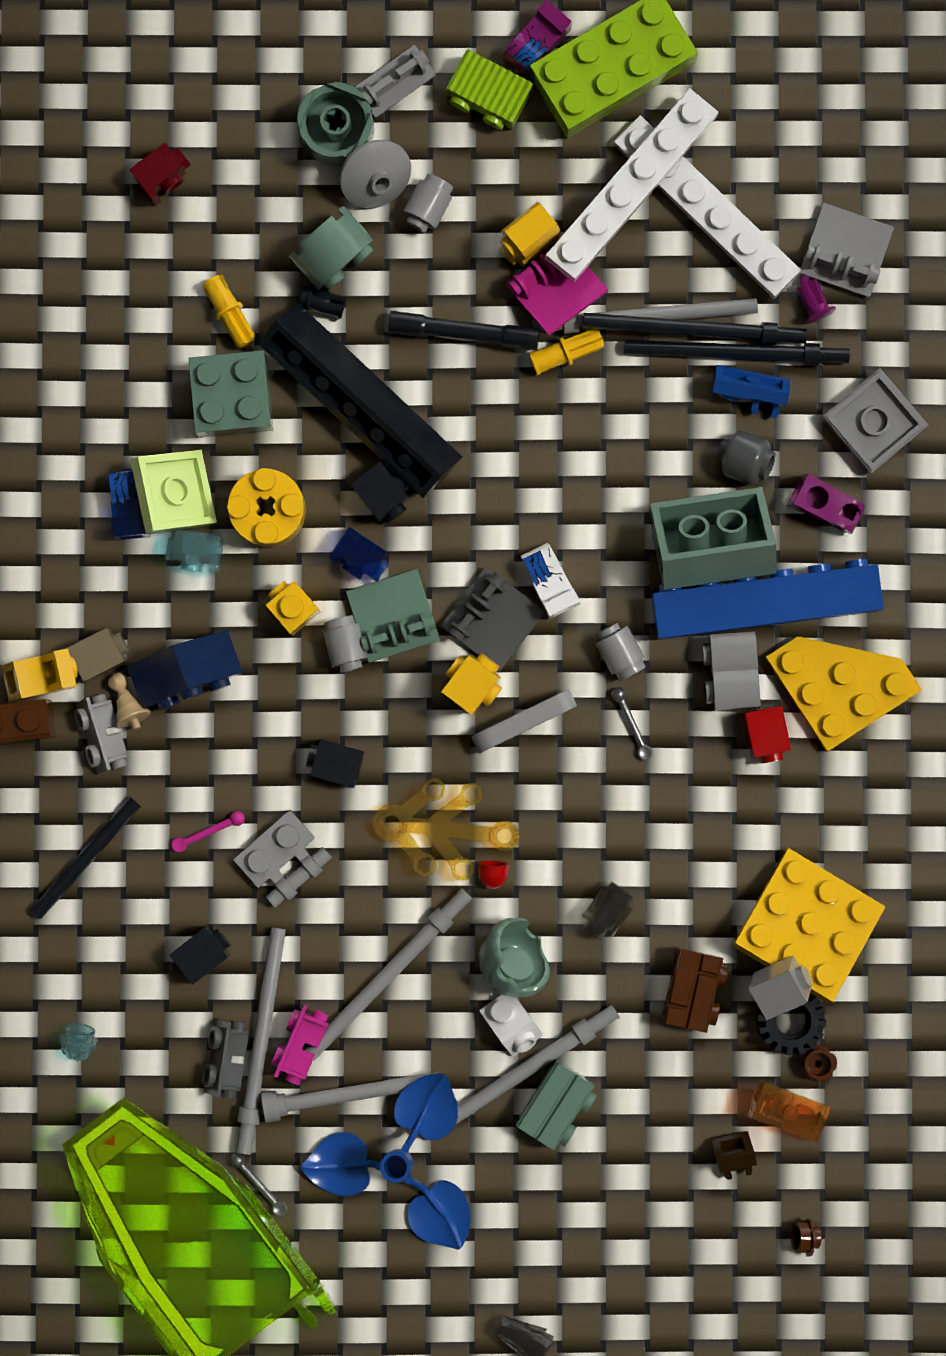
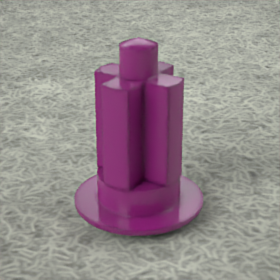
[797,275,836,323]

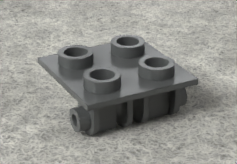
[441,567,545,671]

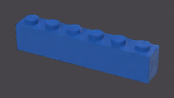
[651,559,884,640]

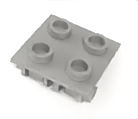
[800,203,894,298]

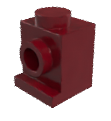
[129,143,191,206]

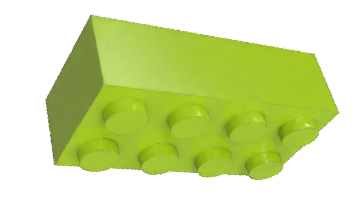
[529,0,698,139]

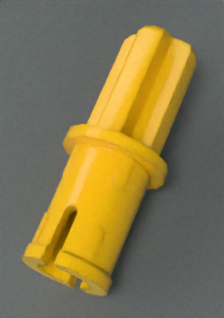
[201,275,255,348]
[529,329,604,375]

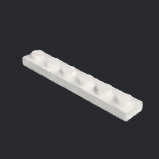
[545,88,719,282]
[614,115,801,299]

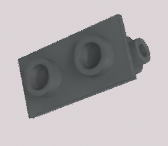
[202,1017,249,1098]

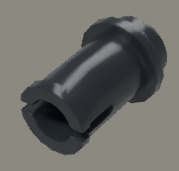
[299,284,347,319]

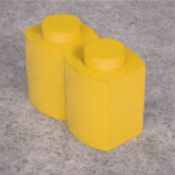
[500,202,560,267]

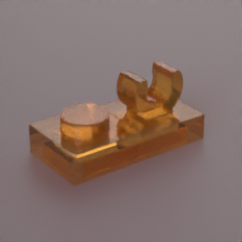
[747,1080,831,1143]

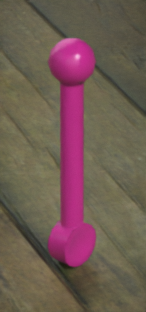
[172,811,245,852]

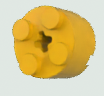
[227,468,306,547]

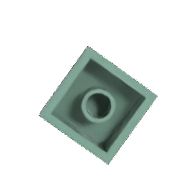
[188,350,274,438]

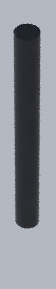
[30,797,141,919]

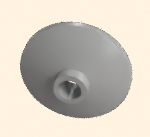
[339,140,411,208]

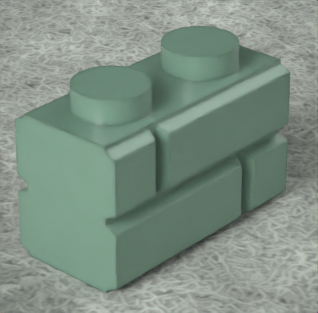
[515,1059,597,1150]

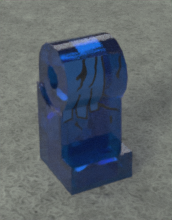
[109,468,151,541]

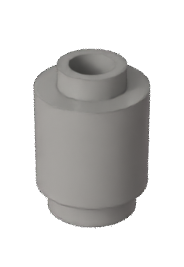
[403,173,453,233]
[323,615,368,673]
[594,622,646,681]

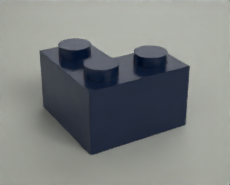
[127,630,243,711]

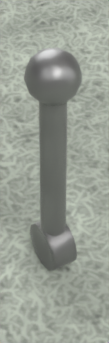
[611,687,653,760]
[230,1153,287,1217]

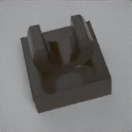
[711,1131,757,1180]

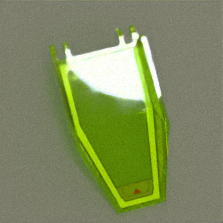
[62,1098,337,1356]

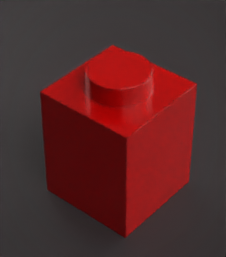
[742,706,792,764]

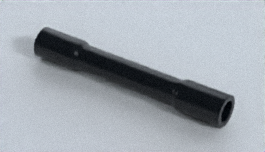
[388,311,540,351]

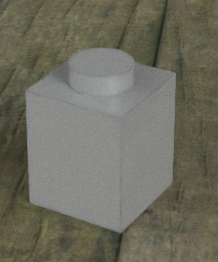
[748,956,813,1020]

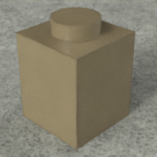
[67,628,130,683]

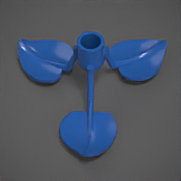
[301,1073,470,1250]

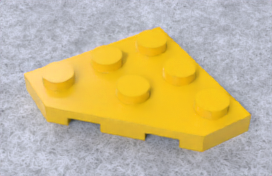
[765,636,922,752]

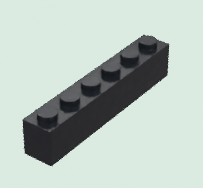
[258,303,463,498]

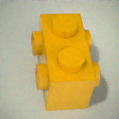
[441,653,502,715]

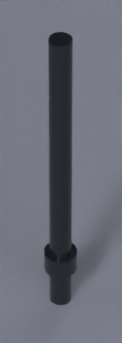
[582,313,807,345]
[624,340,850,366]

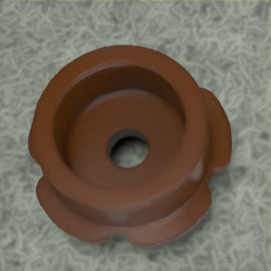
[800,1045,837,1082]
[791,1219,821,1257]

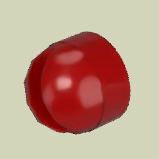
[478,860,508,889]

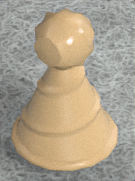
[108,672,151,730]

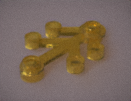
[373,778,519,881]

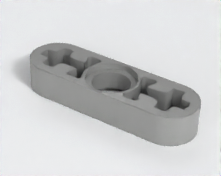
[471,689,577,754]

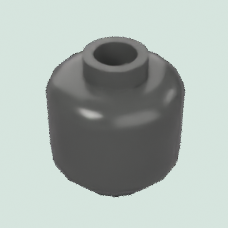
[717,431,776,485]

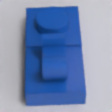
[712,364,790,419]

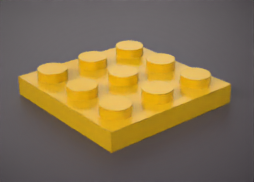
[732,848,886,1005]

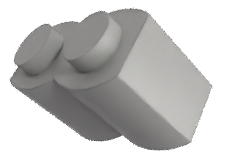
[702,631,761,711]

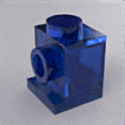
[328,527,389,582]

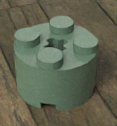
[297,82,374,166]
[288,206,374,291]

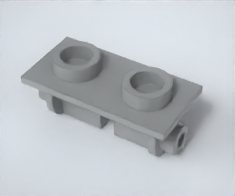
[355,45,436,118]
[75,694,128,775]

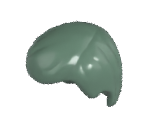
[479,917,550,997]

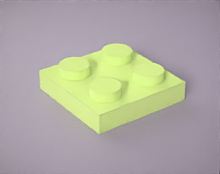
[130,450,217,534]

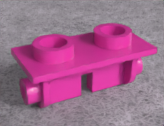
[271,1004,329,1085]

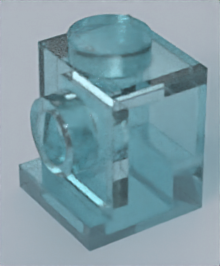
[166,529,224,575]

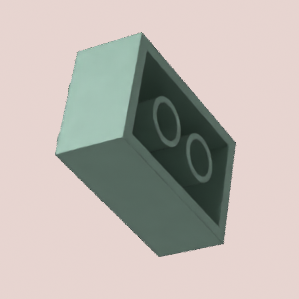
[650,487,776,590]

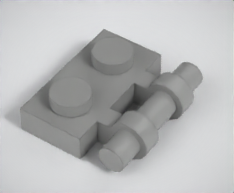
[233,810,332,908]

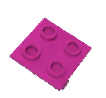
[505,250,609,336]

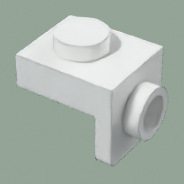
[479,994,543,1056]

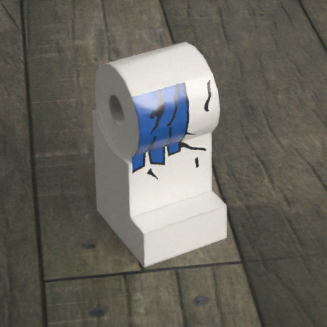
[521,543,580,619]

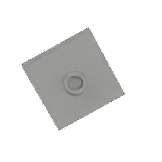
[822,368,928,474]

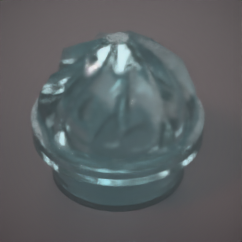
[59,1023,98,1062]

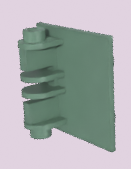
[346,569,440,663]

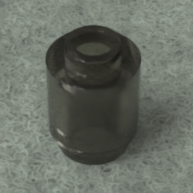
[581,881,636,939]

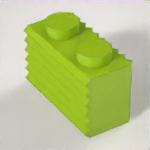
[446,49,533,130]

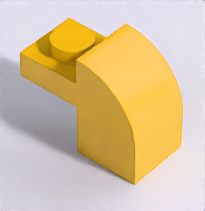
[1,648,77,703]

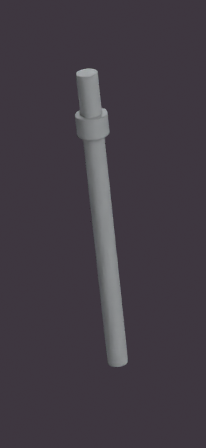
[533,298,758,334]
[304,888,473,1061]
[236,927,286,1155]
[429,1005,620,1141]

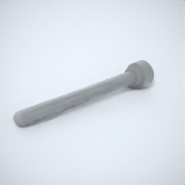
[261,1072,437,1123]

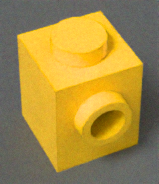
[266,581,321,636]

